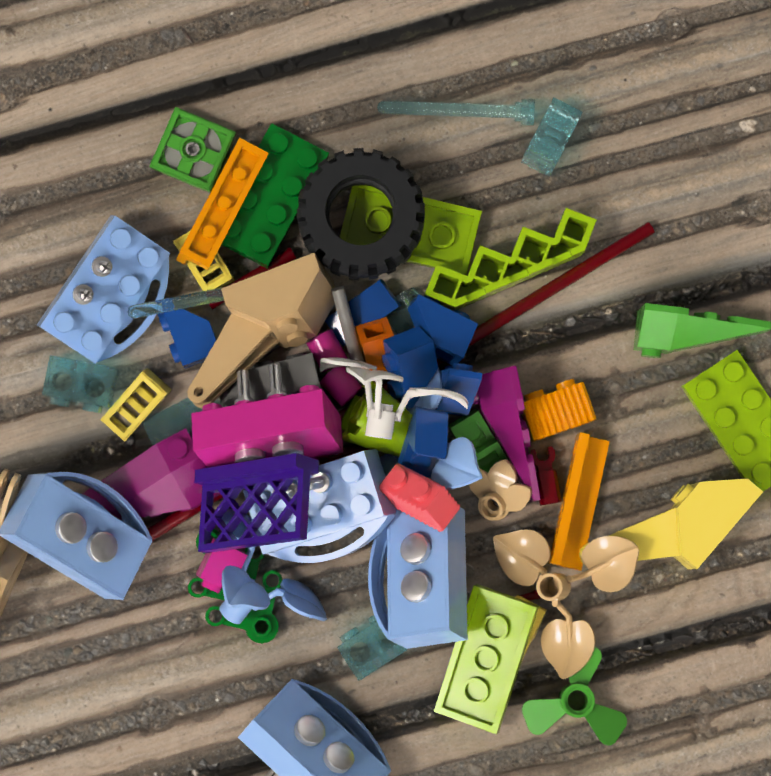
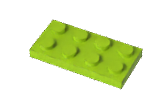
[340,185,482,275]
[681,350,771,492]
[434,584,539,734]

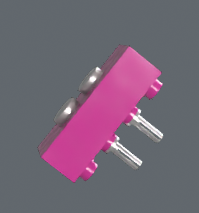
[191,363,344,468]

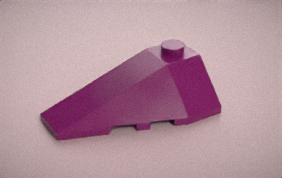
[472,365,541,502]
[82,428,221,520]

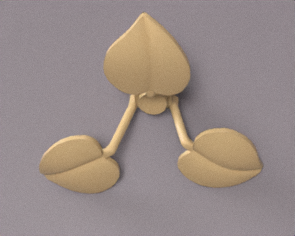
[493,530,639,679]

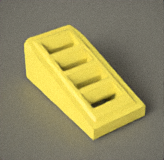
[173,230,235,297]
[100,368,172,442]

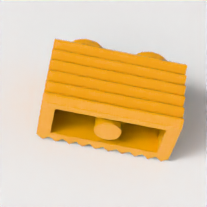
[522,378,597,442]

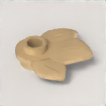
[469,459,532,520]

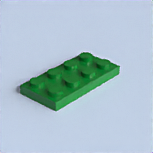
[221,123,329,269]

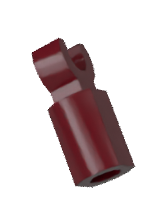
[530,446,562,506]

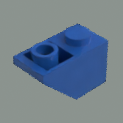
[408,294,478,366]
[158,301,217,369]
[382,326,438,410]
[435,363,483,416]

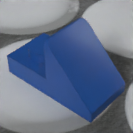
[397,406,448,478]

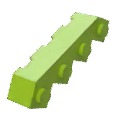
[424,208,597,310]

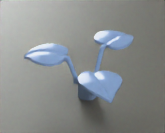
[380,367,483,490]
[219,508,327,624]

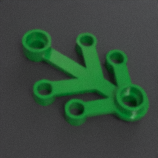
[188,529,283,644]

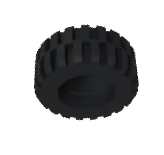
[297,148,425,281]

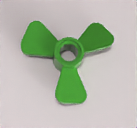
[522,647,627,746]

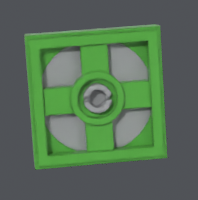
[149,107,236,193]

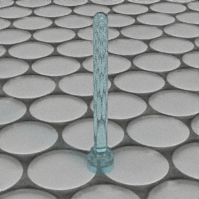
[377,99,535,126]
[128,287,224,318]

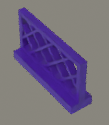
[194,453,319,553]

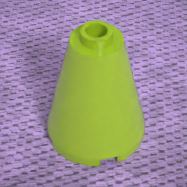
[341,381,412,457]

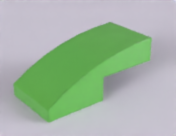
[448,408,509,473]

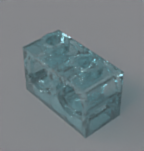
[521,97,583,177]
[42,355,119,414]
[337,615,410,681]

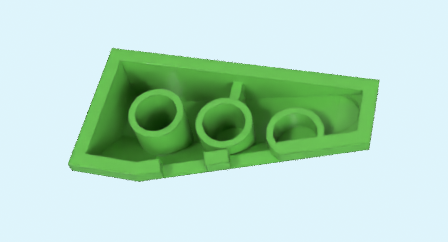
[633,303,771,358]

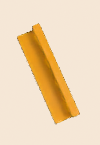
[176,137,269,270]
[548,432,610,571]

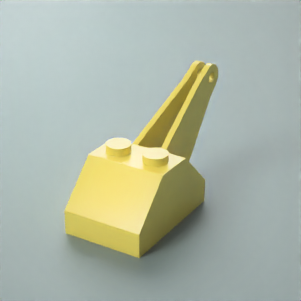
[579,478,763,569]

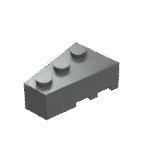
[219,353,321,407]

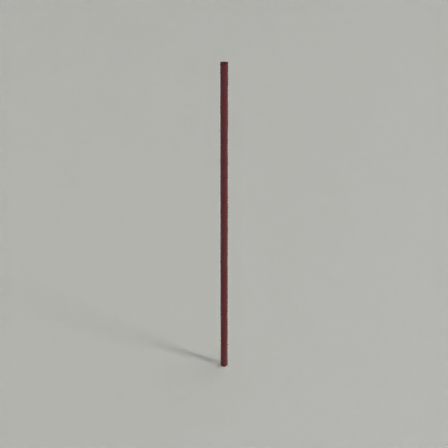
[148,222,655,541]

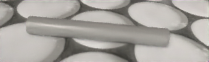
[331,286,365,383]

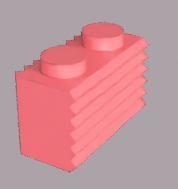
[379,463,460,532]

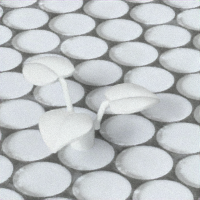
[320,357,469,440]

